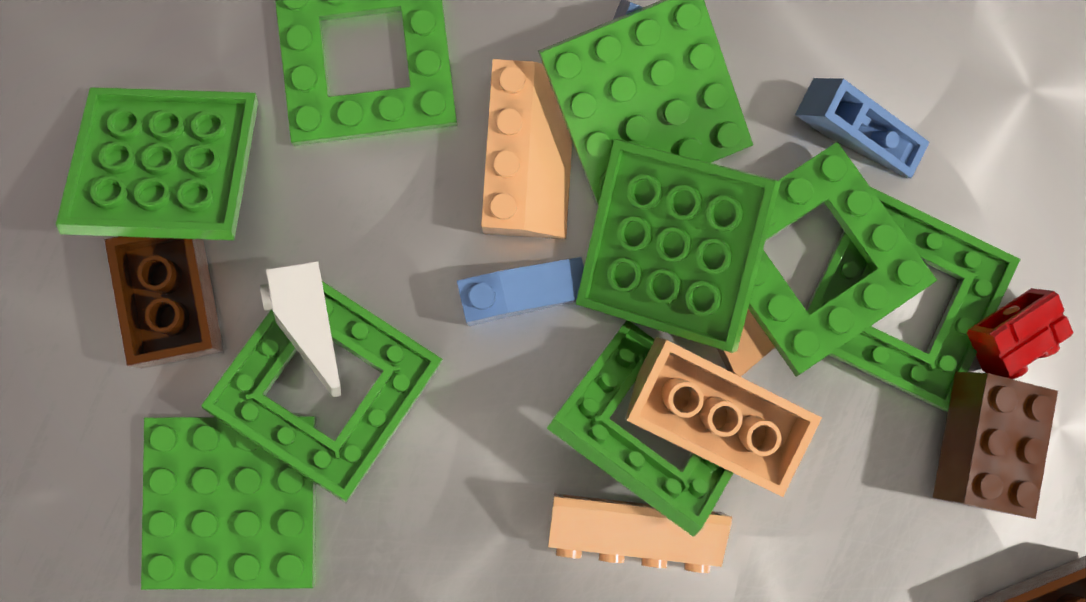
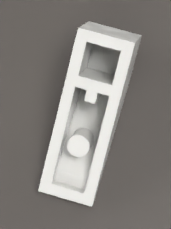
[260,261,341,397]

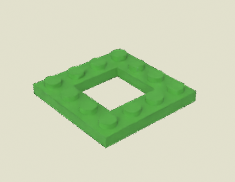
[275,0,458,146]
[748,141,937,377]
[806,187,1021,412]
[201,281,443,503]
[547,320,733,537]

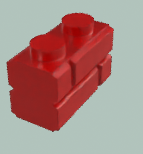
[967,288,1074,379]

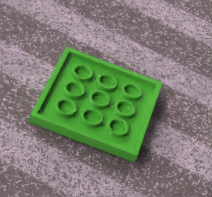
[538,0,753,206]
[56,87,258,240]
[576,139,781,353]
[141,416,316,590]

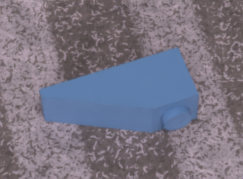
[795,78,930,179]
[457,257,584,326]

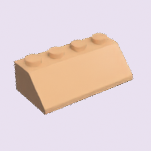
[481,59,572,239]
[625,337,822,497]
[548,493,732,573]

